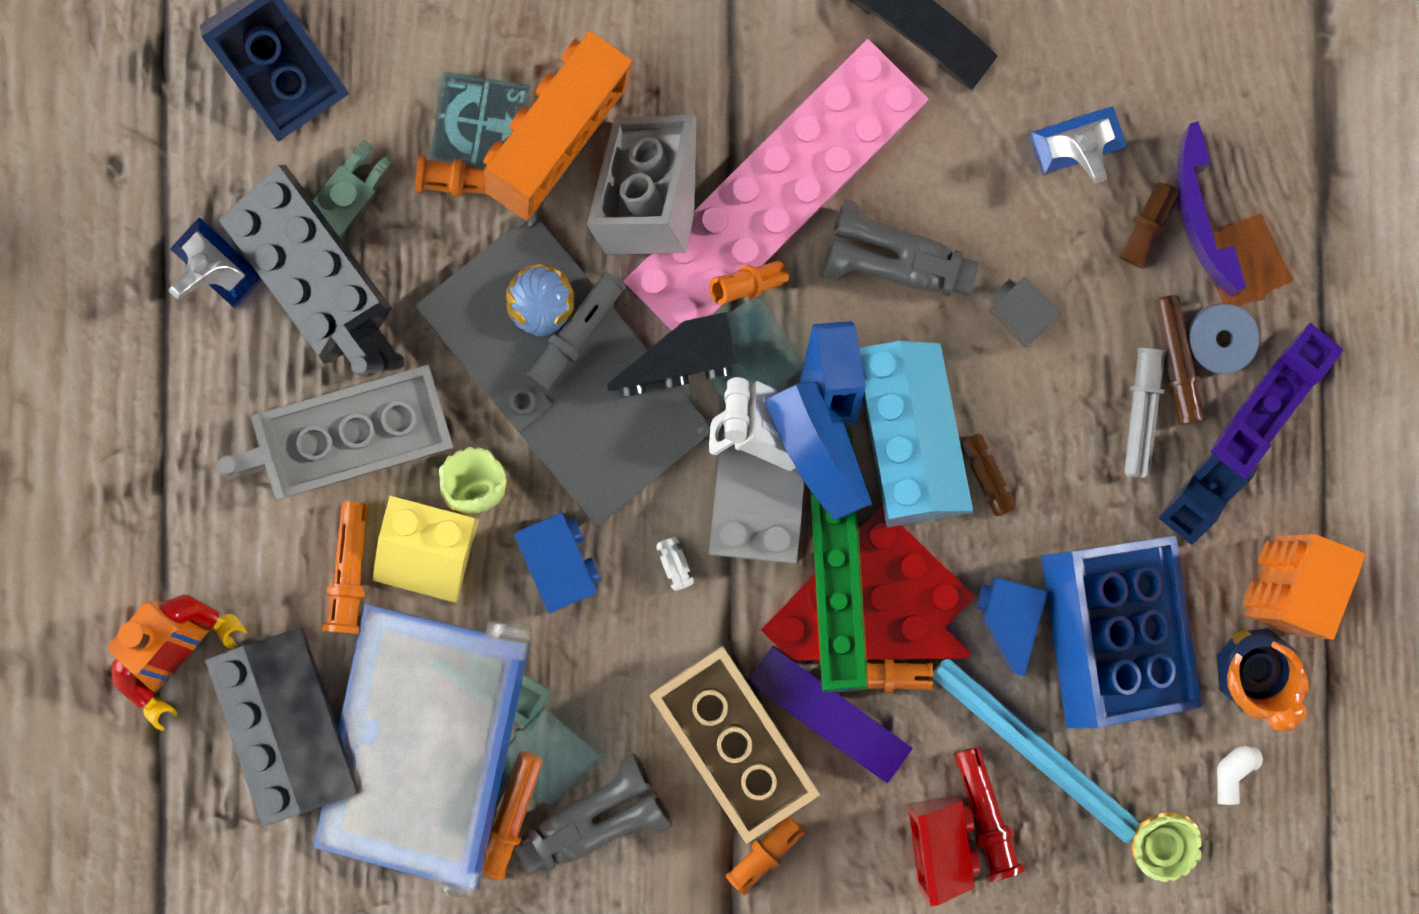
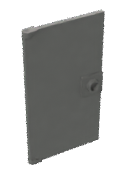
[415,212,711,527]

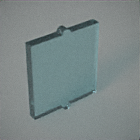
[504,706,600,807]

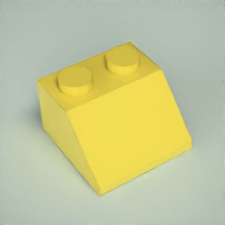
[372,496,479,603]

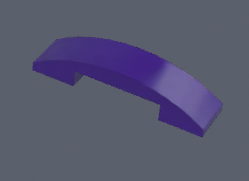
[1176,121,1246,297]
[1210,322,1344,479]
[747,646,913,784]

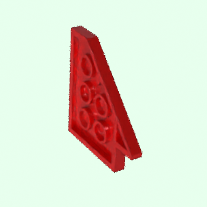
[760,505,975,660]

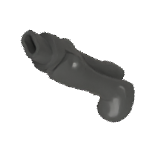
[821,199,979,296]
[514,753,672,875]

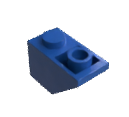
[799,321,866,424]

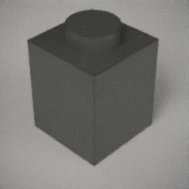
[989,276,1061,348]

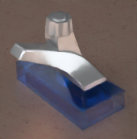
[169,217,263,309]

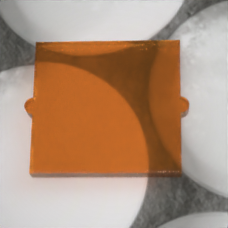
[1211,213,1293,307]

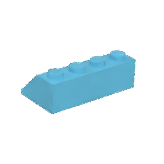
[859,341,973,528]

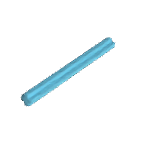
[933,659,1141,843]

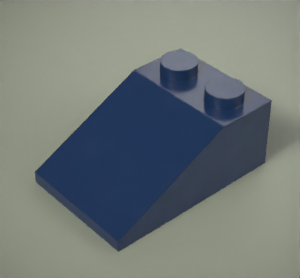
[200,0,349,142]

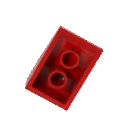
[907,796,980,907]

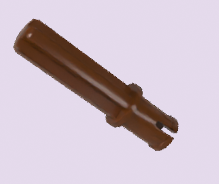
[1154,295,1206,425]

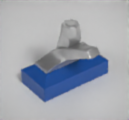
[1029,106,1127,183]

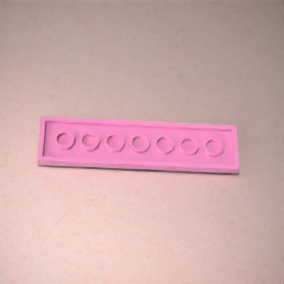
[623,39,929,331]

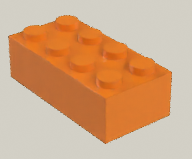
[483,30,633,222]
[1242,534,1366,640]

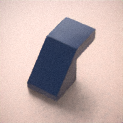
[1158,453,1258,545]

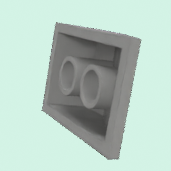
[587,115,697,254]
[709,425,804,564]

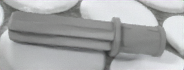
[1124,348,1166,478]

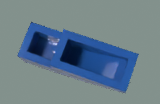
[764,382,872,520]

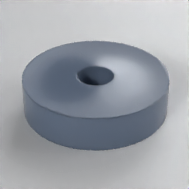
[1187,303,1259,373]

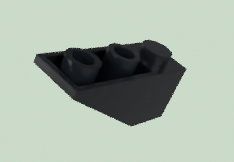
[607,312,741,398]

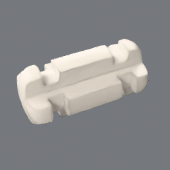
[656,537,694,591]

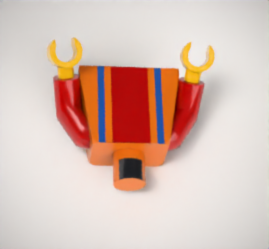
[107,594,247,731]

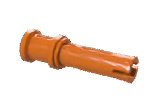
[415,154,545,202]
[322,501,369,634]

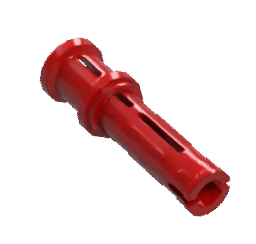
[953,746,1026,882]

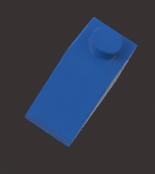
[976,577,1047,676]

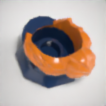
[1216,628,1309,731]

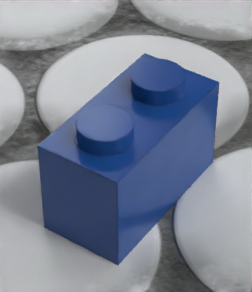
[513,512,602,614]

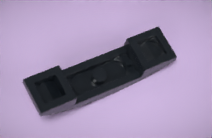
[849,0,998,92]

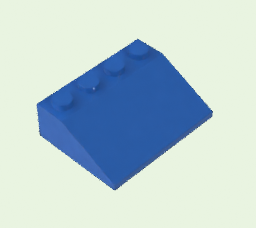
[1041,536,1202,729]

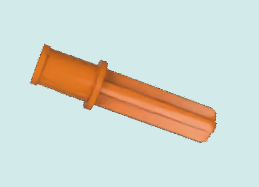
[481,751,543,880]

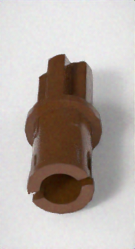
[1119,182,1179,269]

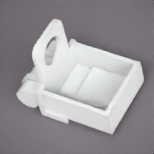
[709,377,796,471]

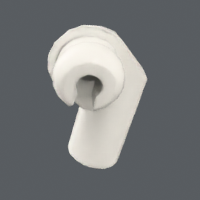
[1217,745,1263,805]

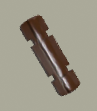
[961,434,1016,516]

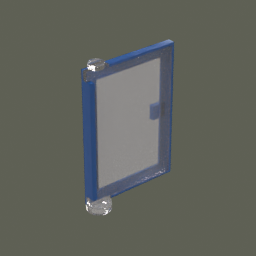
[314,604,531,897]

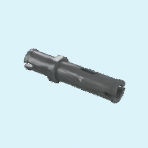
[526,271,626,391]

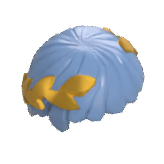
[506,264,574,337]

